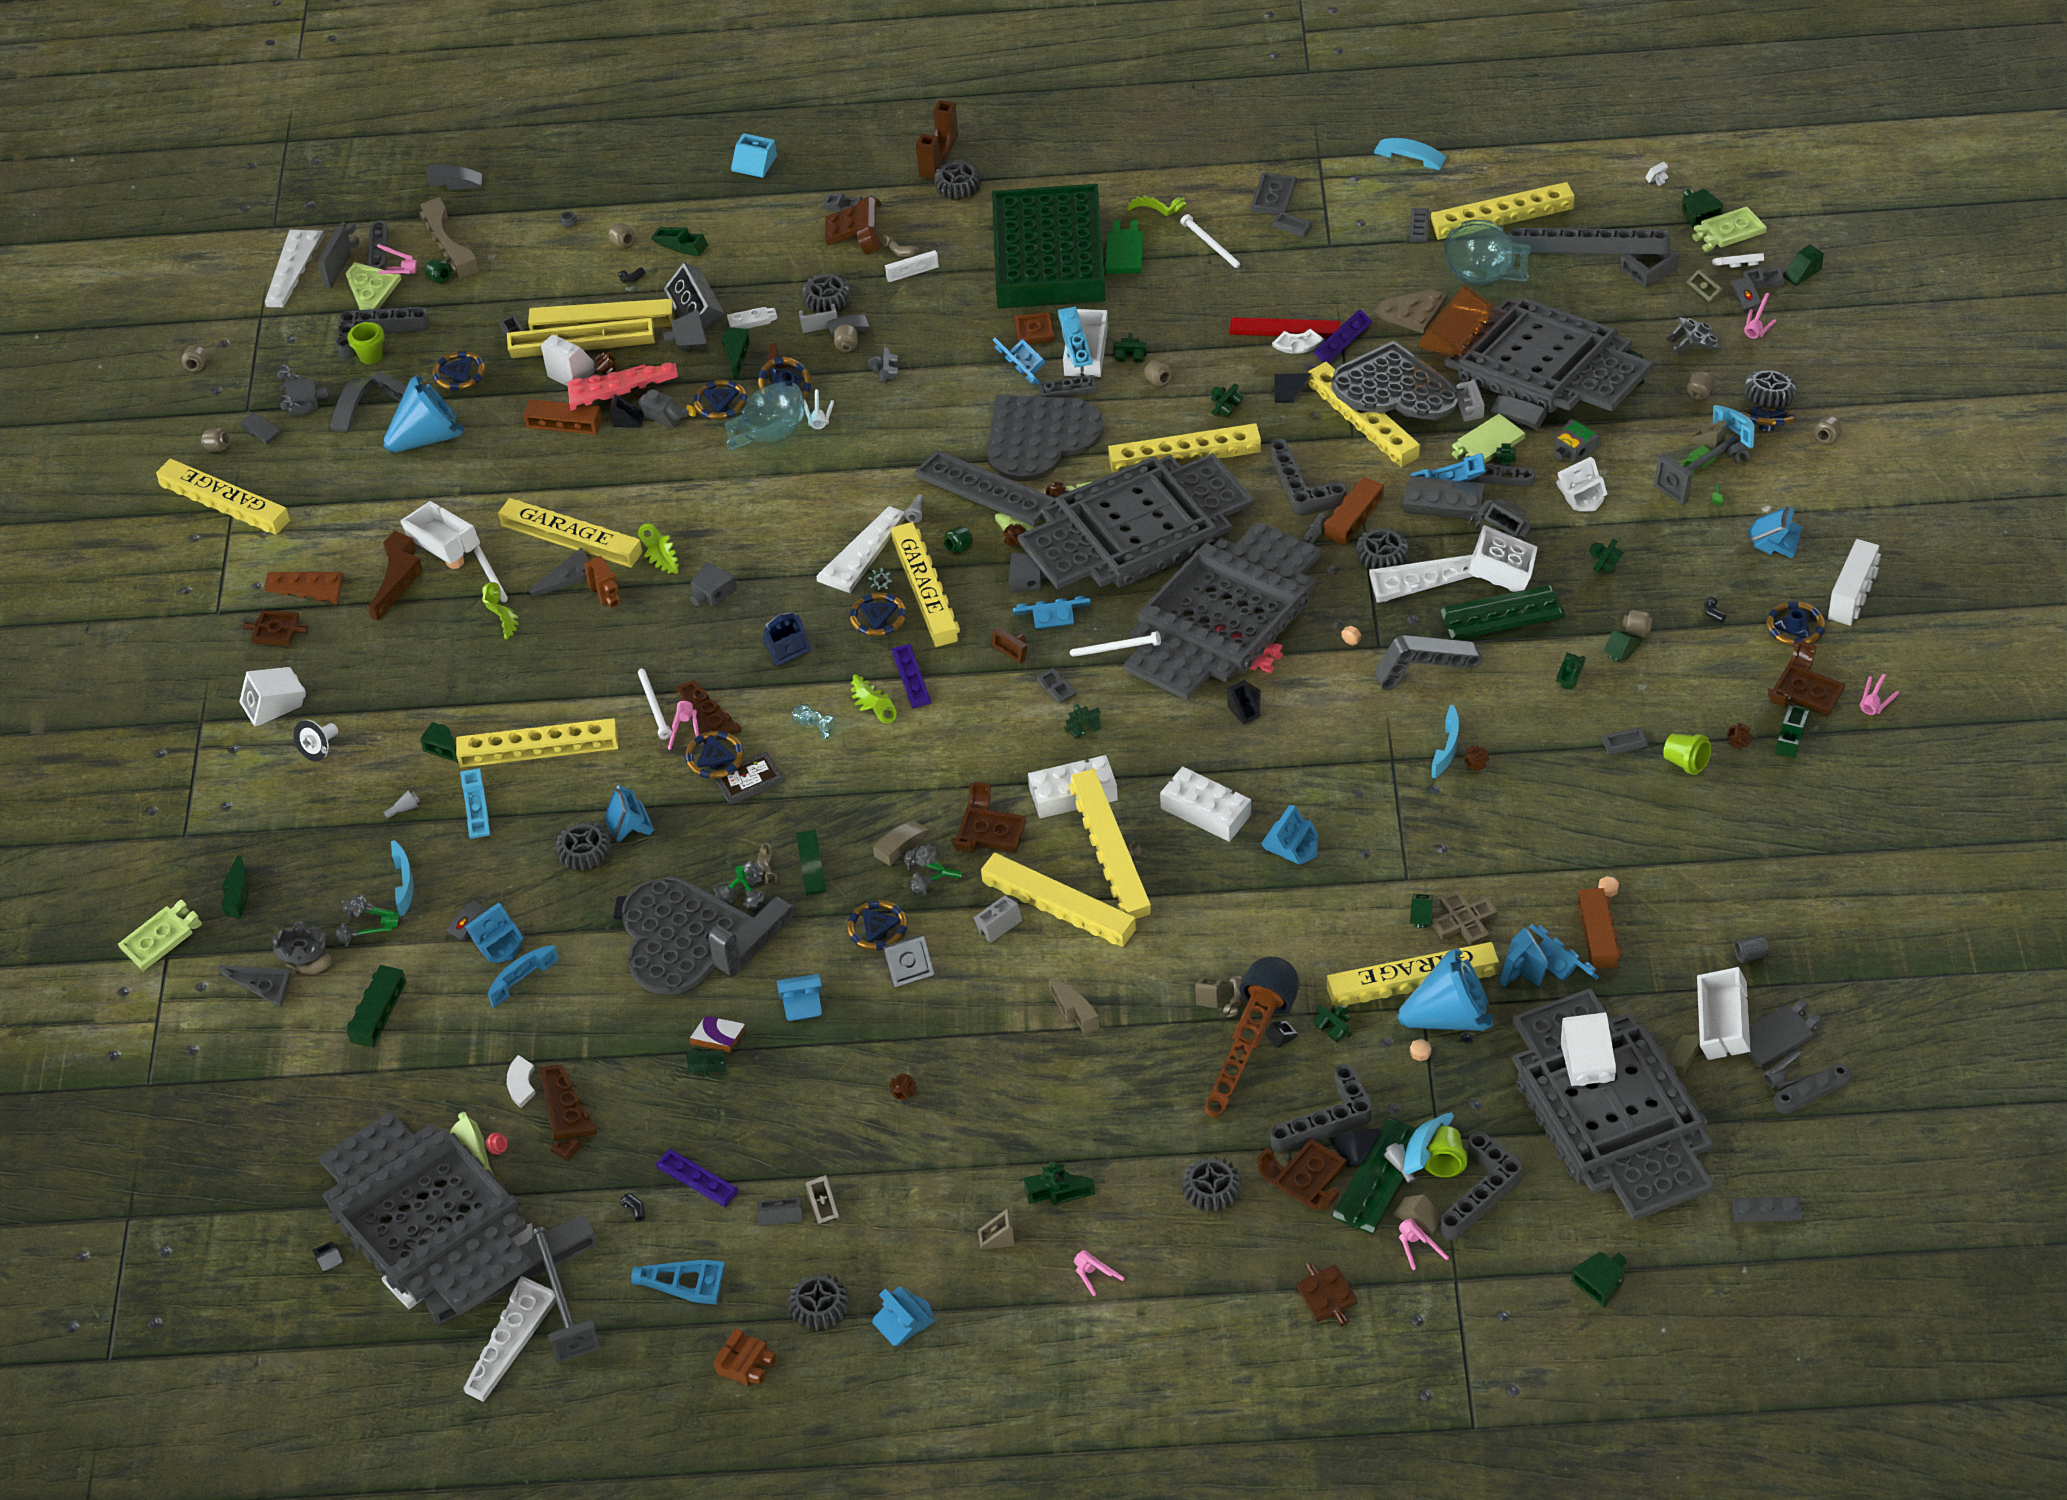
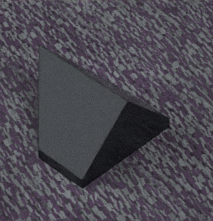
[1274,373,1312,403]
[610,394,644,428]
[1227,680,1261,724]
[1328,1128,1381,1167]

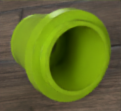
[347,322,384,364]
[1663,733,1711,775]
[1424,1126,1467,1178]

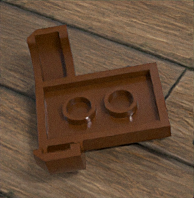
[825,196,882,255]
[1768,641,1845,716]
[951,782,1026,853]
[1257,1138,1347,1210]

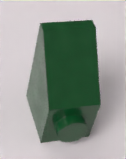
[1783,244,1824,286]
[1604,630,1643,662]
[420,722,458,762]
[1410,894,1434,928]

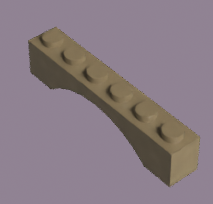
[419,197,479,279]

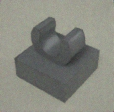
[1726,442,1750,464]

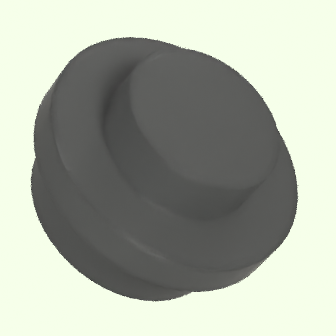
[560,211,577,227]

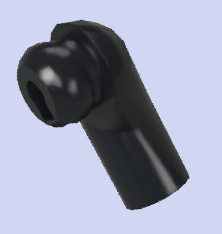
[618,267,646,283]
[1704,597,1726,623]
[620,1193,645,1222]

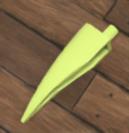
[450,1112,496,1181]

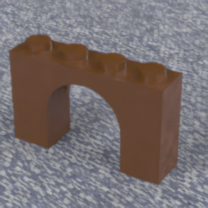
[916,100,959,179]

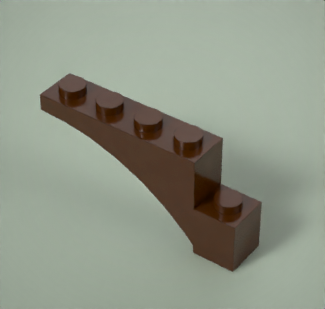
[368,530,423,621]

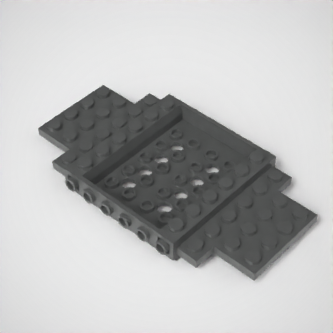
[1425,297,1654,413]
[1018,453,1254,589]
[1123,521,1322,700]
[1512,988,1714,1221]
[318,1111,533,1316]

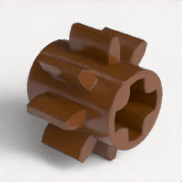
[595,352,617,375]
[1045,481,1069,498]
[1003,523,1026,547]
[1727,723,1752,749]
[1464,745,1489,771]
[889,1073,917,1100]

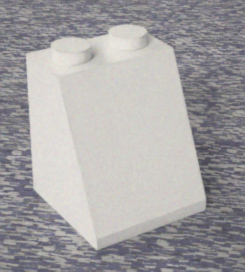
[541,334,596,386]
[240,667,306,726]
[1561,1012,1616,1086]

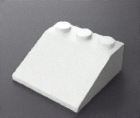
[1468,525,1538,592]

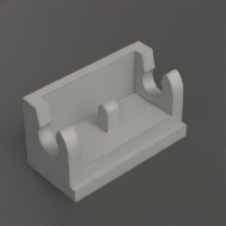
[799,304,837,333]
[1457,379,1484,421]
[973,895,1023,943]

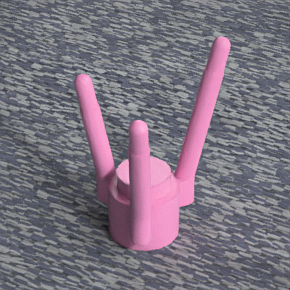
[377,244,417,274]
[1743,293,1776,339]
[1859,674,1899,715]
[668,701,699,750]
[1399,1219,1449,1270]
[1074,1250,1125,1296]

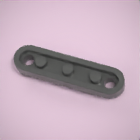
[367,220,388,270]
[1773,1064,1851,1114]

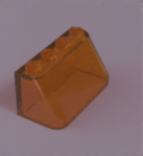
[1417,285,1493,357]

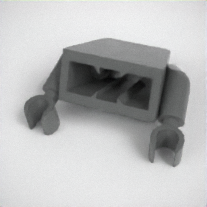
[277,364,329,417]
[1468,498,1530,541]

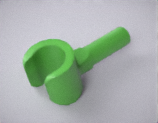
[1711,484,1724,506]

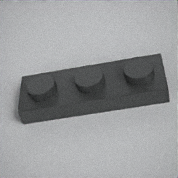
[1731,1197,1802,1222]

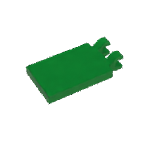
[1105,219,1143,274]

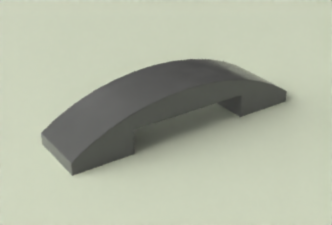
[330,377,372,432]

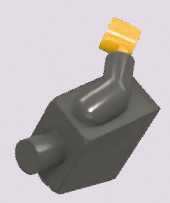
[638,389,696,428]

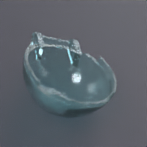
[1444,220,1531,286]
[724,382,805,450]

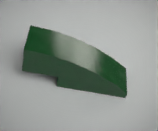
[651,227,708,256]
[1775,704,1810,758]
[796,830,826,895]
[221,855,249,919]
[1023,1174,1095,1206]

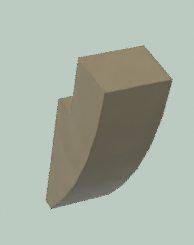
[873,821,929,866]
[1049,978,1100,1035]

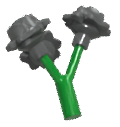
[904,844,962,896]
[714,861,766,910]

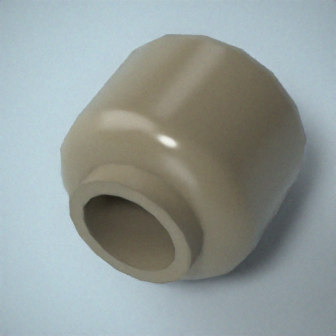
[609,223,635,248]
[834,324,858,352]
[182,345,207,372]
[1144,360,1172,387]
[1687,372,1714,400]
[1814,416,1842,444]
[201,427,230,453]
[1623,610,1653,637]

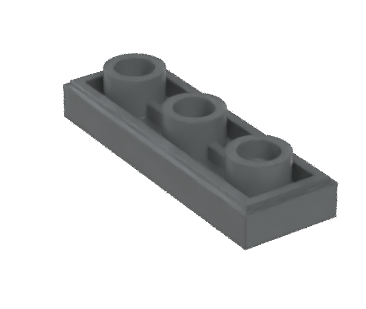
[1039,375,1097,398]

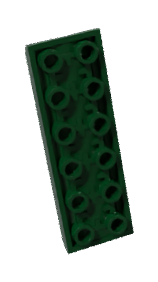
[1440,585,1566,640]
[1333,1117,1418,1235]

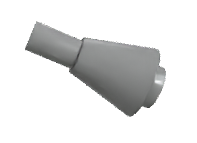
[904,495,924,523]
[383,790,420,819]
[1384,1143,1415,1183]

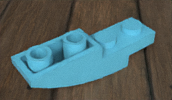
[1058,306,1093,368]

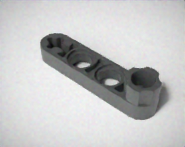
[370,371,407,402]
[1461,456,1535,487]

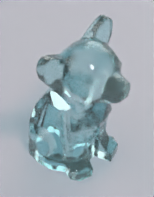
[792,704,835,740]

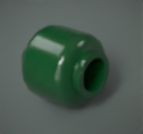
[425,259,451,284]
[944,526,972,554]

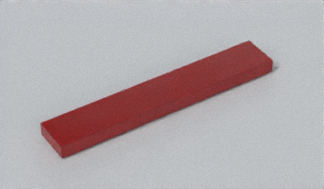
[1230,317,1340,338]

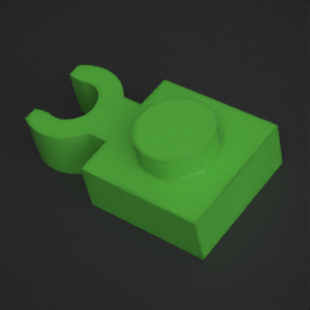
[1682,445,1716,473]

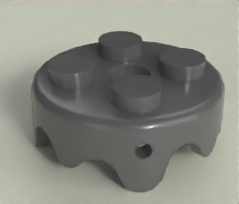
[272,921,326,965]

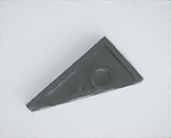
[529,548,589,598]
[219,965,292,1007]

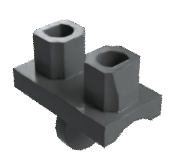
[868,347,898,383]

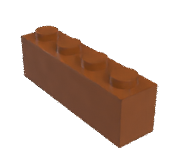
[523,399,602,435]
[1324,477,1384,546]
[1578,888,1621,969]

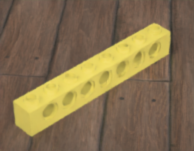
[1431,182,1574,240]
[1308,362,1420,468]
[1108,423,1261,473]
[456,718,618,768]

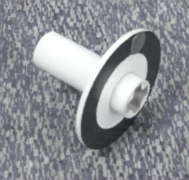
[294,720,338,761]

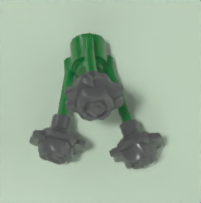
[336,893,399,947]

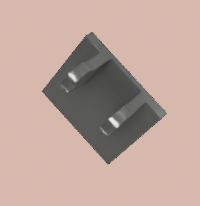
[1666,317,1721,355]

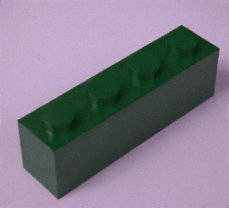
[346,965,407,1048]

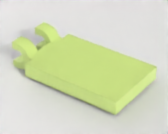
[1692,207,1767,252]
[1452,414,1525,464]
[118,900,202,972]

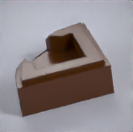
[550,1139,581,1161]

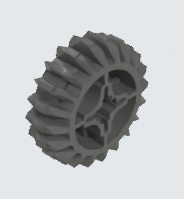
[934,160,982,200]
[802,272,851,313]
[1744,369,1796,409]
[1356,527,1409,569]
[556,821,611,871]
[1182,1156,1241,1213]
[788,1272,849,1331]

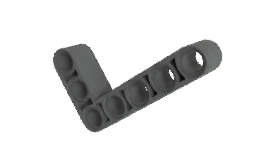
[336,307,430,360]
[1270,438,1347,516]
[1375,635,1482,690]
[709,896,796,977]
[1270,1064,1371,1153]
[1441,1132,1522,1240]

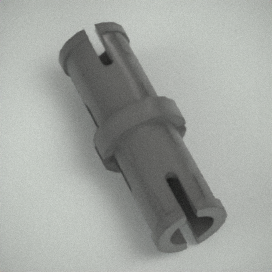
[1301,513,1328,545]

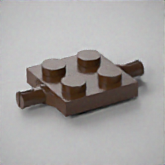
[243,610,308,646]
[1296,1261,1357,1327]

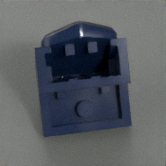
[762,612,811,666]

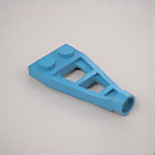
[631,1260,725,1305]

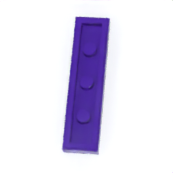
[1313,309,1372,363]
[891,644,931,709]
[656,1148,738,1207]

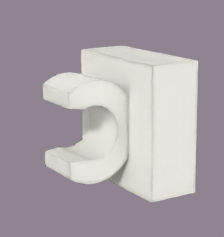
[1645,162,1668,186]

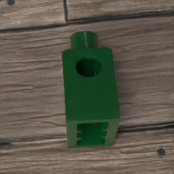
[1682,188,1724,228]
[1571,1252,1627,1307]

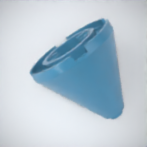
[383,375,465,453]
[1397,948,1493,1031]

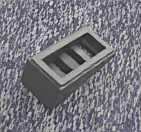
[1409,208,1429,243]
[499,313,525,338]

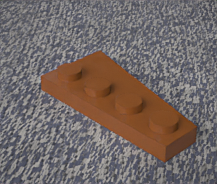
[264,572,344,605]

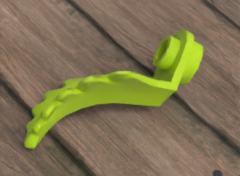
[1127,195,1187,216]
[638,523,679,574]
[482,582,519,640]
[851,674,897,724]

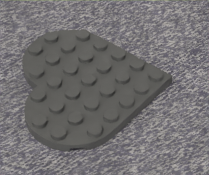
[1331,341,1458,420]
[987,395,1103,481]
[622,877,753,995]

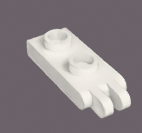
[1712,253,1764,268]
[727,307,777,329]

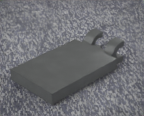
[317,222,360,289]
[1746,998,1822,1069]

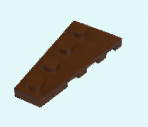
[676,680,742,745]
[540,1064,597,1140]

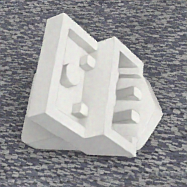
[1556,457,1607,512]

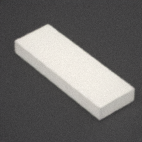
[885,250,939,282]

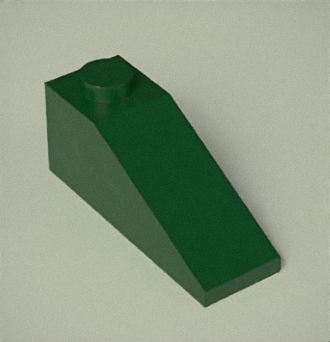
[721,327,750,380]

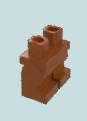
[584,556,621,608]
[713,1328,777,1387]

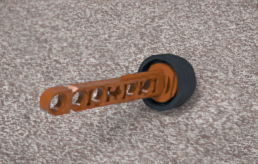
[1205,956,1299,1118]

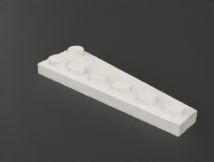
[265,230,324,307]
[816,506,905,593]
[1369,555,1473,603]
[464,1276,556,1402]

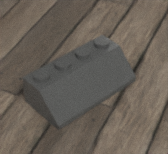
[664,262,724,329]
[1403,476,1485,520]

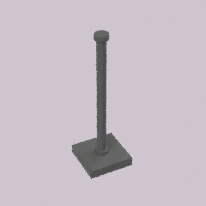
[1653,434,1741,505]
[532,1227,600,1363]

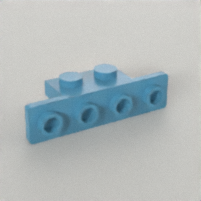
[993,338,1046,386]
[1013,596,1091,630]
[1529,924,1599,982]

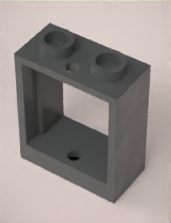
[1621,249,1679,288]

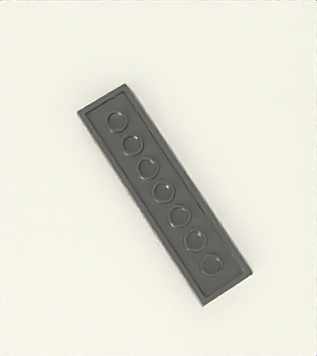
[914,450,1055,526]

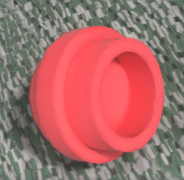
[485,1133,507,1155]

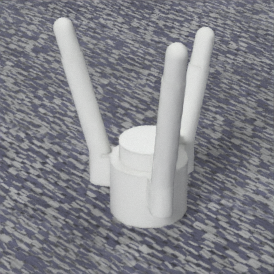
[802,389,834,429]

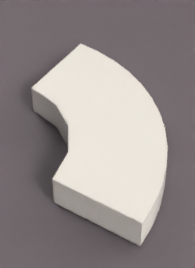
[1272,329,1324,354]
[507,1055,536,1108]

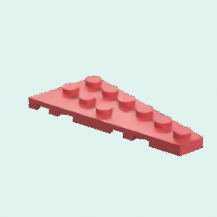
[568,363,678,411]

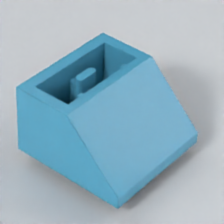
[731,133,777,178]

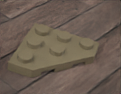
[1374,289,1447,334]

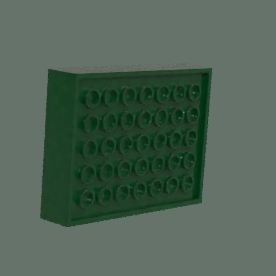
[992,184,1106,309]

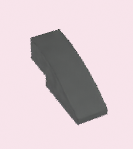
[426,164,483,190]
[1490,395,1547,430]

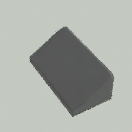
[757,1197,802,1226]

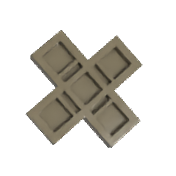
[1431,890,1497,946]

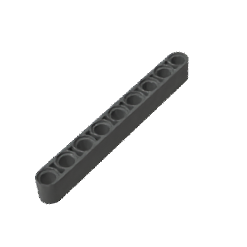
[1509,228,1670,254]

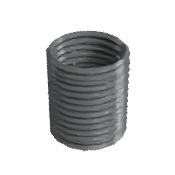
[1734,934,1769,964]

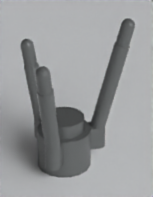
[1763,1049,1813,1090]

